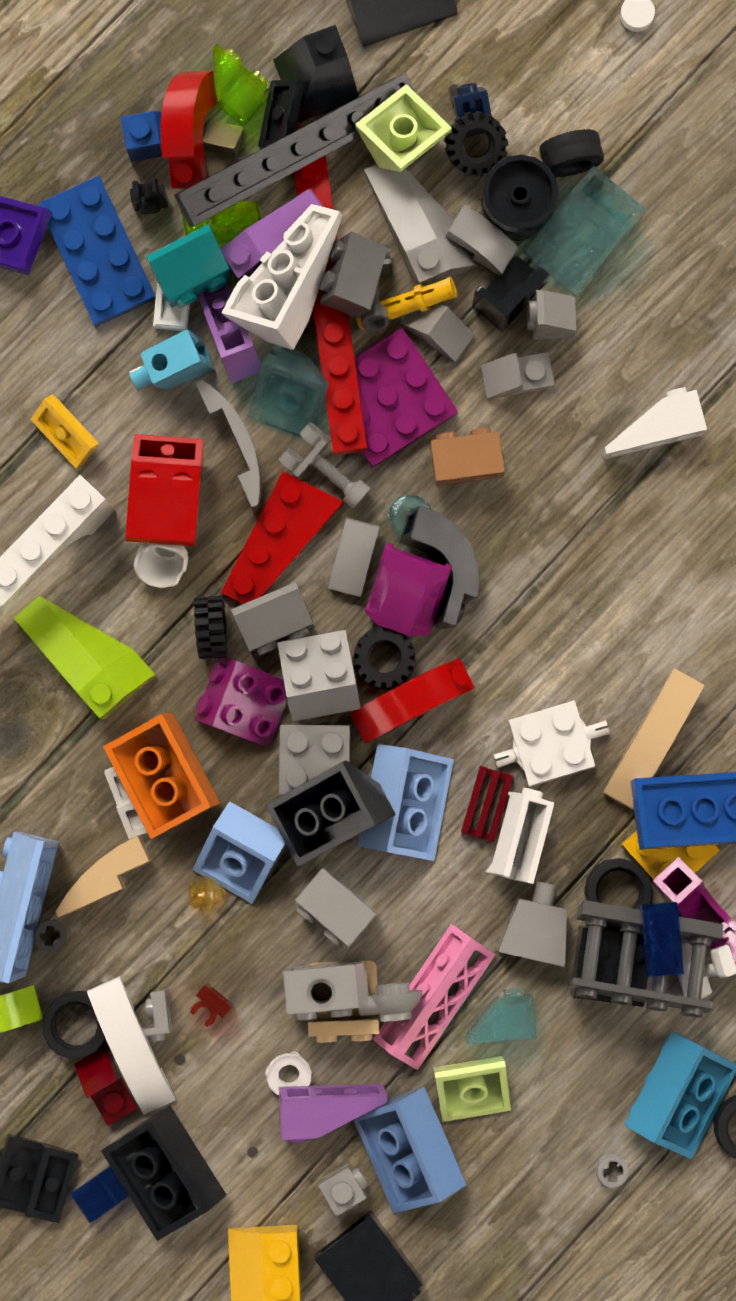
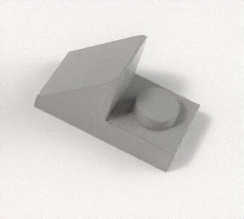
[481,352,554,400]

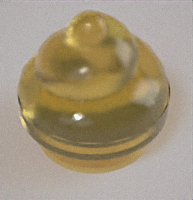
[189,877,226,912]

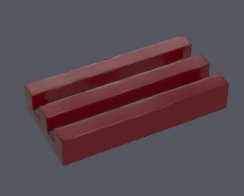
[461,766,513,842]

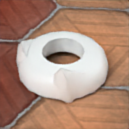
[265,1051,312,1095]

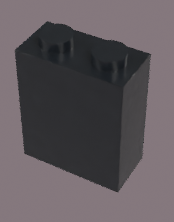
[315,1210,423,1301]

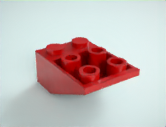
[125,434,203,546]

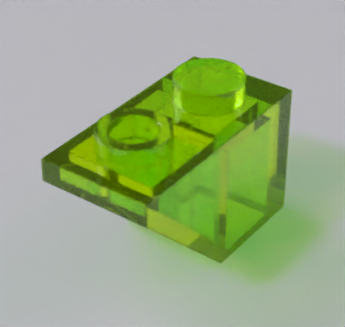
[213,44,269,127]

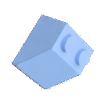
[192,801,285,904]

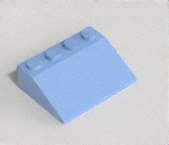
[0,832,59,983]

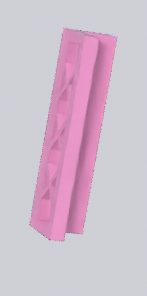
[373,924,496,1070]

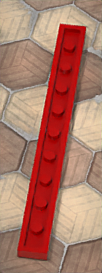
[294,125,367,456]

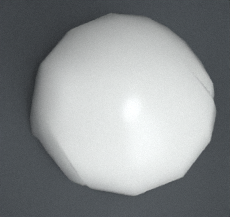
[134,543,189,588]

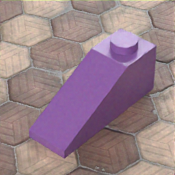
[221,189,323,279]
[197,279,263,383]
[279,1084,387,1143]

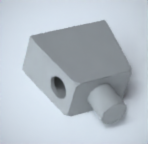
[497,881,567,967]

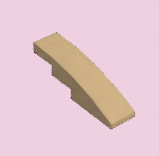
[603,668,705,810]

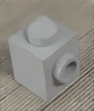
[318,1161,369,1217]

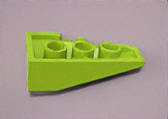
[14,596,156,720]

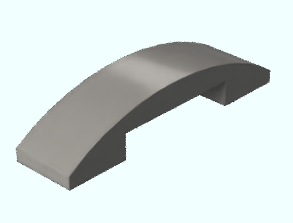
[196,380,262,512]

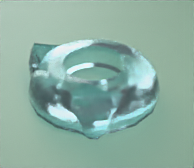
[388,495,431,535]

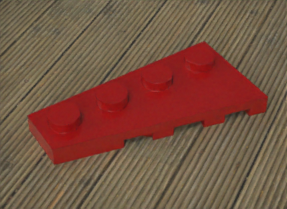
[221,471,344,605]

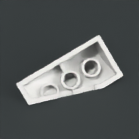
[221,204,342,350]

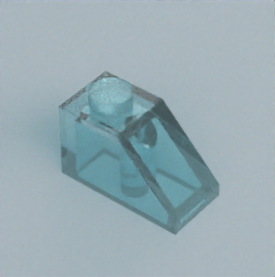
[465,988,537,1044]

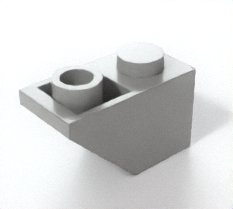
[526,290,577,340]

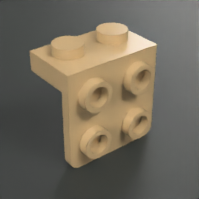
[308,960,379,1043]

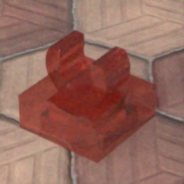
[190,982,234,1027]

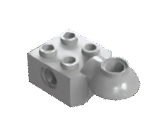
[283,961,423,1022]

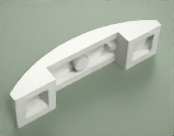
[87,976,176,1114]

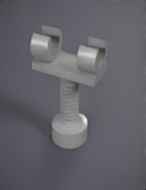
[279,422,371,509]

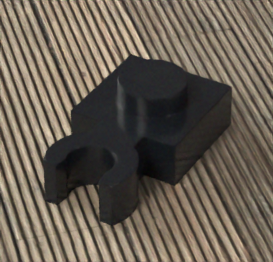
[130,178,168,214]

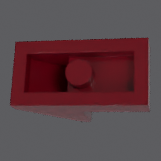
[74,1046,139,1126]

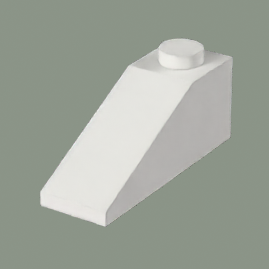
[602,387,707,460]

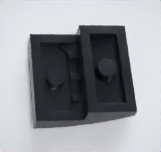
[0,1134,79,1223]

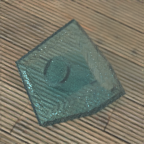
[248,344,329,438]

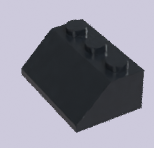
[346,0,458,47]
[265,760,396,867]
[101,1105,227,1241]

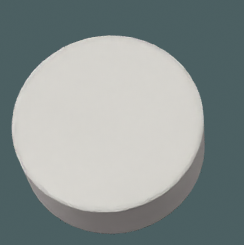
[620,0,655,32]

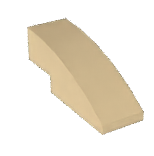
[56,836,152,918]

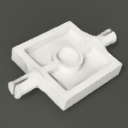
[493,700,610,787]

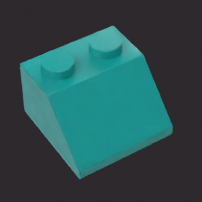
[146,224,231,308]

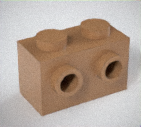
[430,428,505,487]

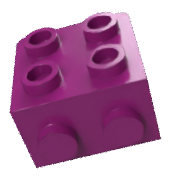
[194,658,287,746]

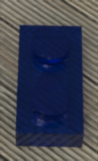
[640,901,684,977]

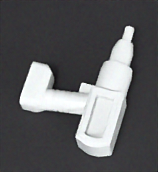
[673,915,736,999]

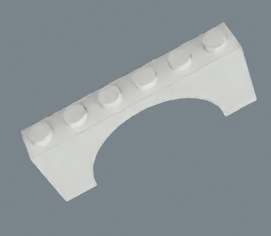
[0,475,115,618]

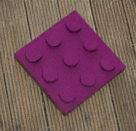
[317,327,458,469]

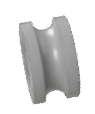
[595,1153,629,1188]

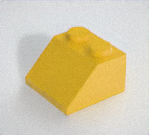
[228,1225,301,1301]

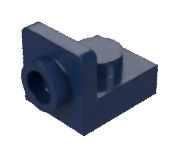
[449,83,492,138]

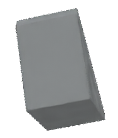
[400,303,475,363]

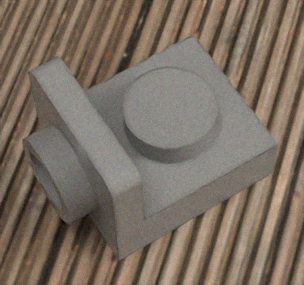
[142,988,173,1042]

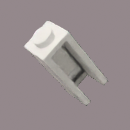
[486,788,554,884]

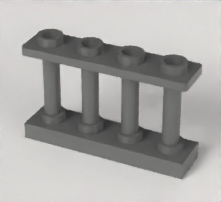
[567,900,724,1018]

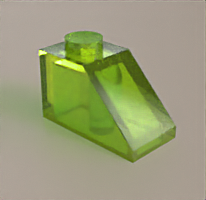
[181,200,261,244]

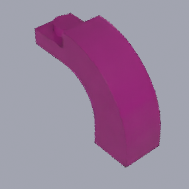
[653,857,736,966]

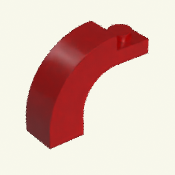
[161,70,217,189]
[350,658,475,744]

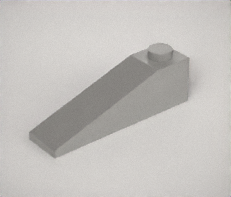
[364,164,480,287]

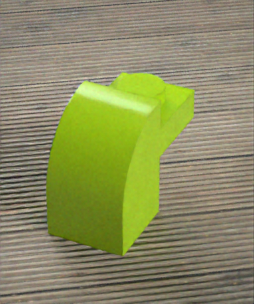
[0,985,43,1033]

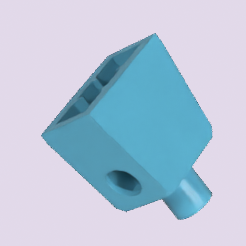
[129,329,215,390]

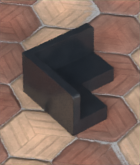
[472,256,550,332]

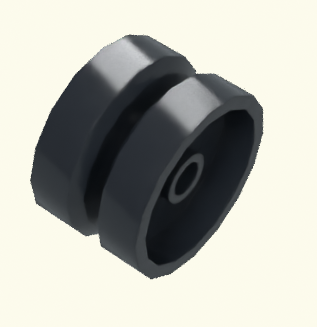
[481,154,559,241]

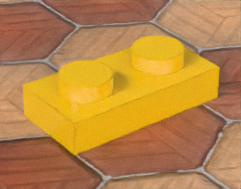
[30,394,99,468]

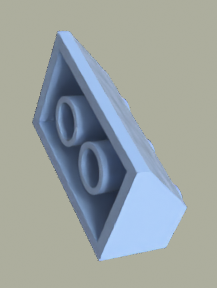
[358,744,454,861]

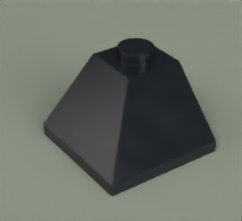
[273,25,359,123]

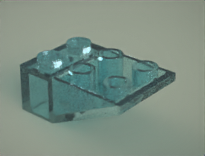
[524,166,646,296]

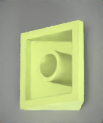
[355,84,452,172]
[433,1056,511,1122]

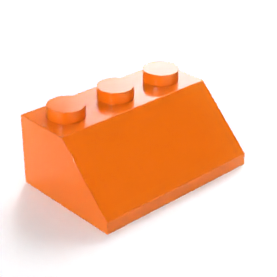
[103,712,221,839]

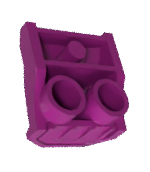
[365,542,452,636]

